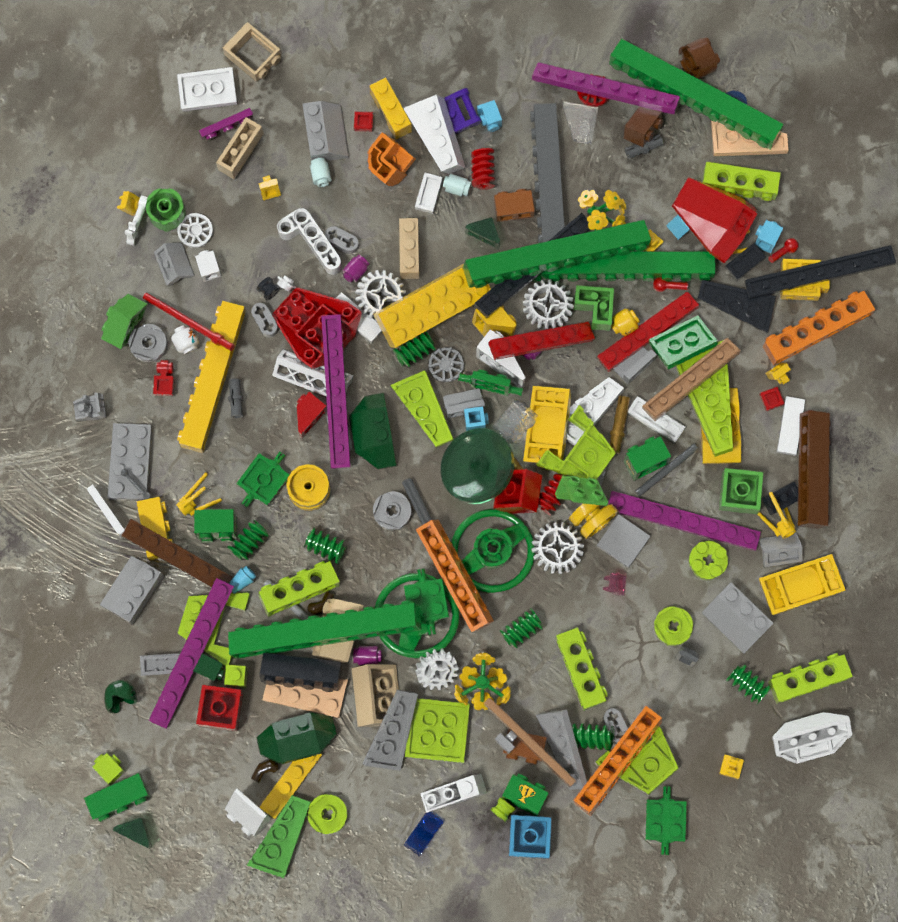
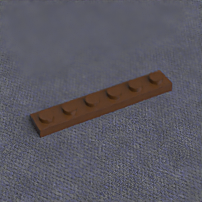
[121,519,232,588]

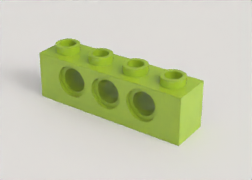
[702,162,780,201]
[258,561,340,617]
[555,627,608,711]
[768,653,853,704]

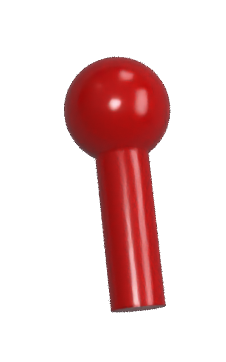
[768,238,799,263]
[653,277,689,292]

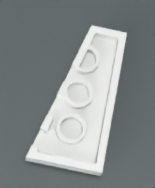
[566,377,624,446]

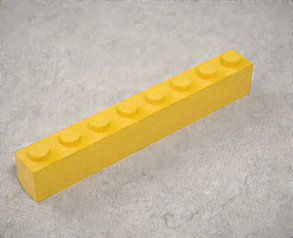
[177,301,246,453]

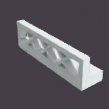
[272,349,353,396]

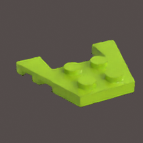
[536,405,616,480]
[178,593,250,666]
[595,726,679,795]

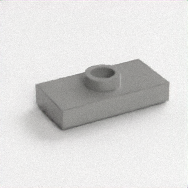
[140,653,179,676]

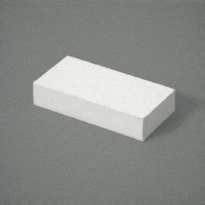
[415,173,443,214]

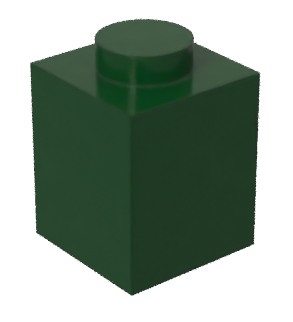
[193,654,226,683]

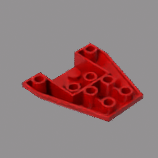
[672,178,757,263]
[272,287,362,369]

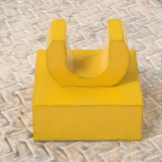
[258,175,281,201]
[117,191,140,216]
[644,229,664,252]
[765,363,791,385]
[719,755,744,780]

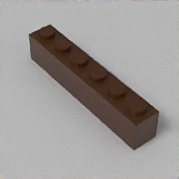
[798,410,831,529]

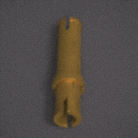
[610,396,631,454]

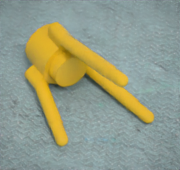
[176,473,222,516]
[757,492,796,539]

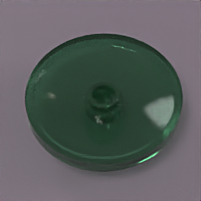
[441,428,515,504]

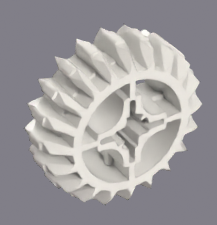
[355,270,406,321]
[523,279,574,330]
[532,522,584,574]

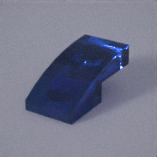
[404,812,444,857]

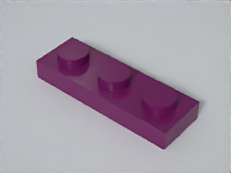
[199,108,253,140]

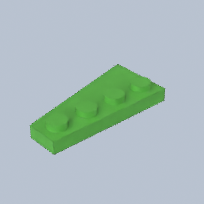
[247,796,311,879]

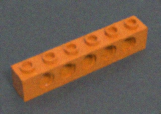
[763,291,875,366]
[416,519,494,632]
[573,706,662,816]

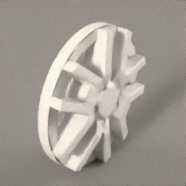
[177,213,213,248]

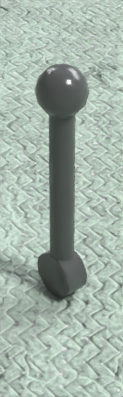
[121,469,151,500]

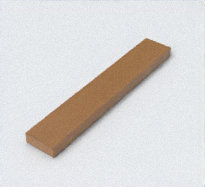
[642,338,740,421]
[484,698,576,788]

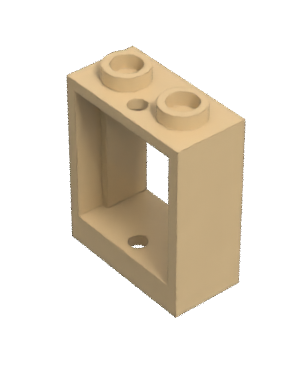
[223,22,281,82]

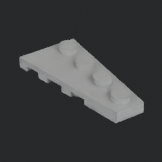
[362,689,418,771]
[536,710,587,790]

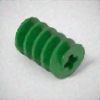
[393,331,436,367]
[227,519,270,561]
[304,528,347,564]
[499,608,543,649]
[726,664,771,704]
[572,723,615,751]

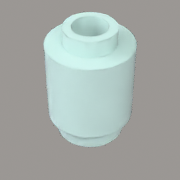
[310,158,332,187]
[443,174,471,197]

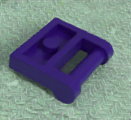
[444,88,482,134]

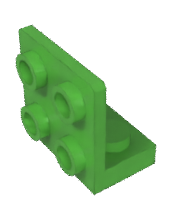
[555,476,608,506]

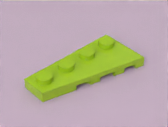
[390,370,454,448]

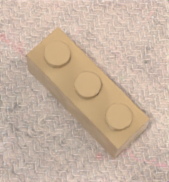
[216,117,263,179]
[399,218,419,279]

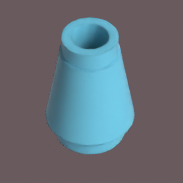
[229,565,257,593]

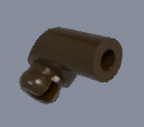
[307,592,334,615]
[251,760,279,783]

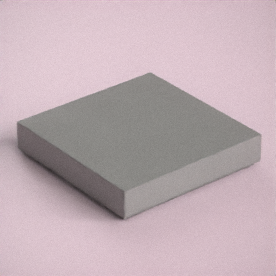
[597,514,650,568]

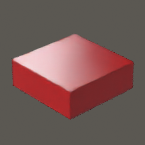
[354,111,373,132]
[759,386,785,412]

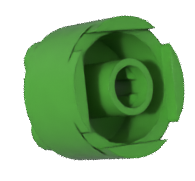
[146,188,186,232]

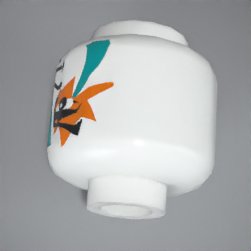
[171,325,199,355]

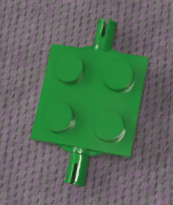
[458,370,523,396]
[236,451,290,508]
[404,568,449,636]
[645,786,687,855]

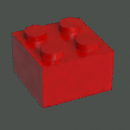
[493,469,542,514]
[196,685,243,731]

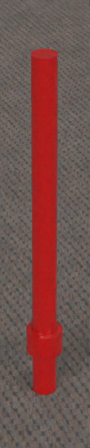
[143,293,235,351]

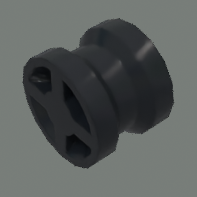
[256,277,280,300]

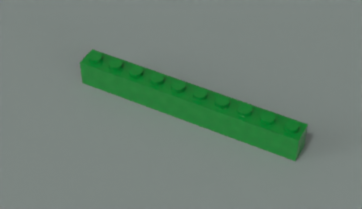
[609,39,784,150]
[463,220,651,288]
[532,252,715,282]
[228,601,422,659]

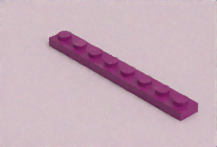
[532,62,680,114]
[321,315,351,469]
[608,491,761,551]
[148,578,234,729]

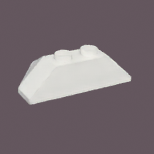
[772,712,852,764]

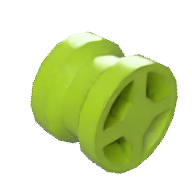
[490,798,515,822]

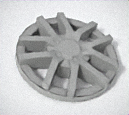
[428,347,464,382]

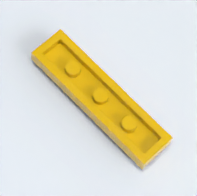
[259,754,322,820]

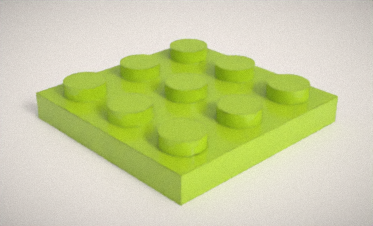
[405,698,470,763]

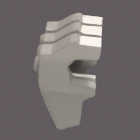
[73,393,106,421]

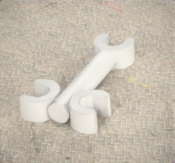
[125,195,148,246]

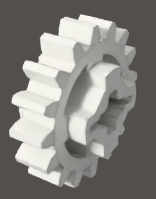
[415,649,459,690]

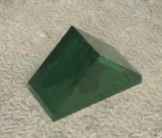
[465,217,500,250]
[113,818,152,849]

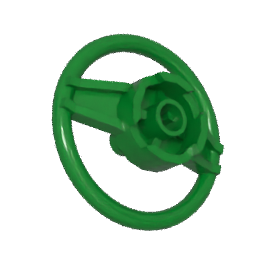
[451,509,535,593]
[375,573,460,658]

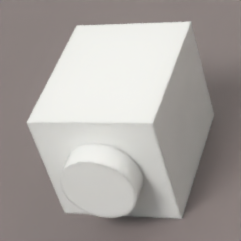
[195,250,221,282]

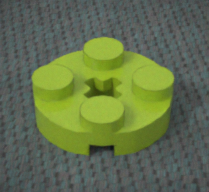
[688,541,728,580]
[654,606,693,646]
[308,794,348,835]

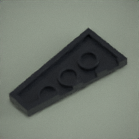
[697,280,776,333]

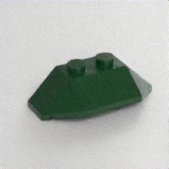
[349,393,397,470]
[256,713,337,764]

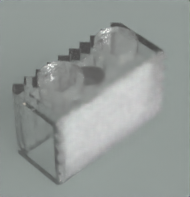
[493,399,538,445]

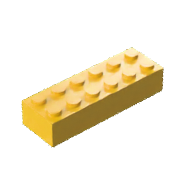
[373,264,491,348]

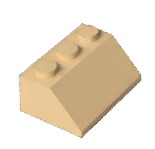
[312,599,364,662]
[352,664,399,727]

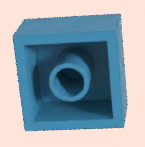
[509,815,551,859]

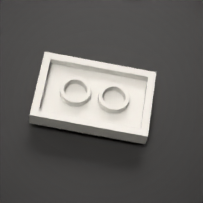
[177,67,237,112]

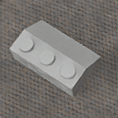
[303,101,349,161]
[100,556,164,625]
[702,583,773,654]

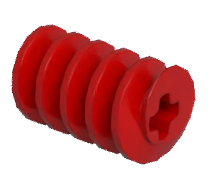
[471,148,495,190]
[538,474,564,516]

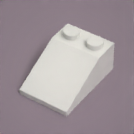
[476,329,525,388]
[225,789,271,837]

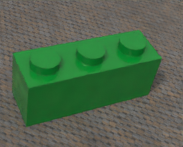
[84,773,150,823]

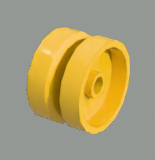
[286,464,331,511]
[569,503,618,539]

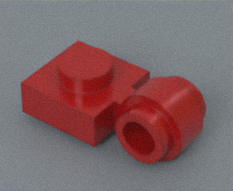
[153,360,174,396]

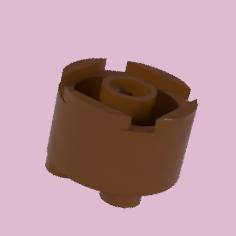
[678,37,720,79]

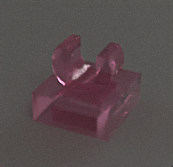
[603,573,626,596]

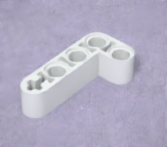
[277,208,341,275]

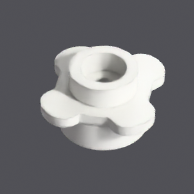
[277,276,296,292]

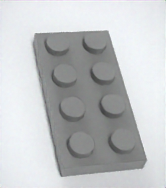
[108,423,152,501]

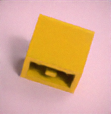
[472,306,517,337]

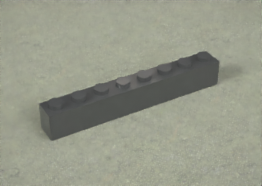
[530,103,564,243]

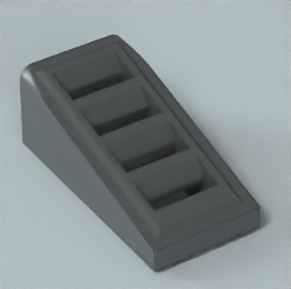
[676,646,699,667]

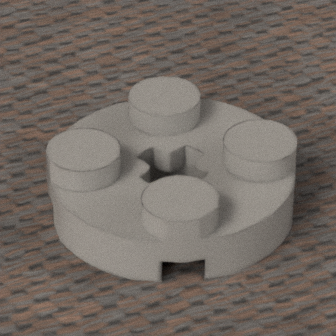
[128,324,167,362]
[373,491,411,531]

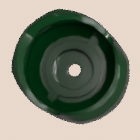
[104,680,137,714]

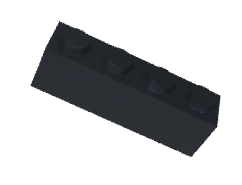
[259,653,342,692]

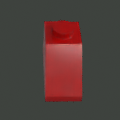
[297,392,327,438]

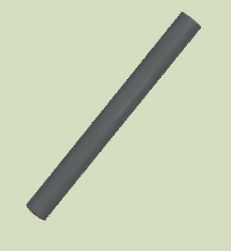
[635,443,698,497]

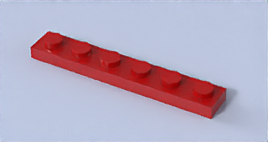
[597,291,699,372]
[488,322,595,360]

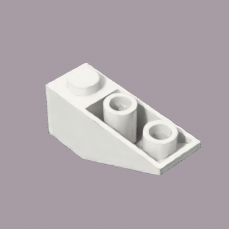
[420,774,487,813]

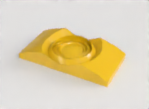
[523,386,571,463]
[700,388,741,464]
[759,554,846,615]

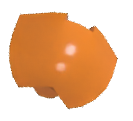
[367,132,416,186]

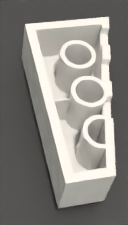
[403,95,466,174]

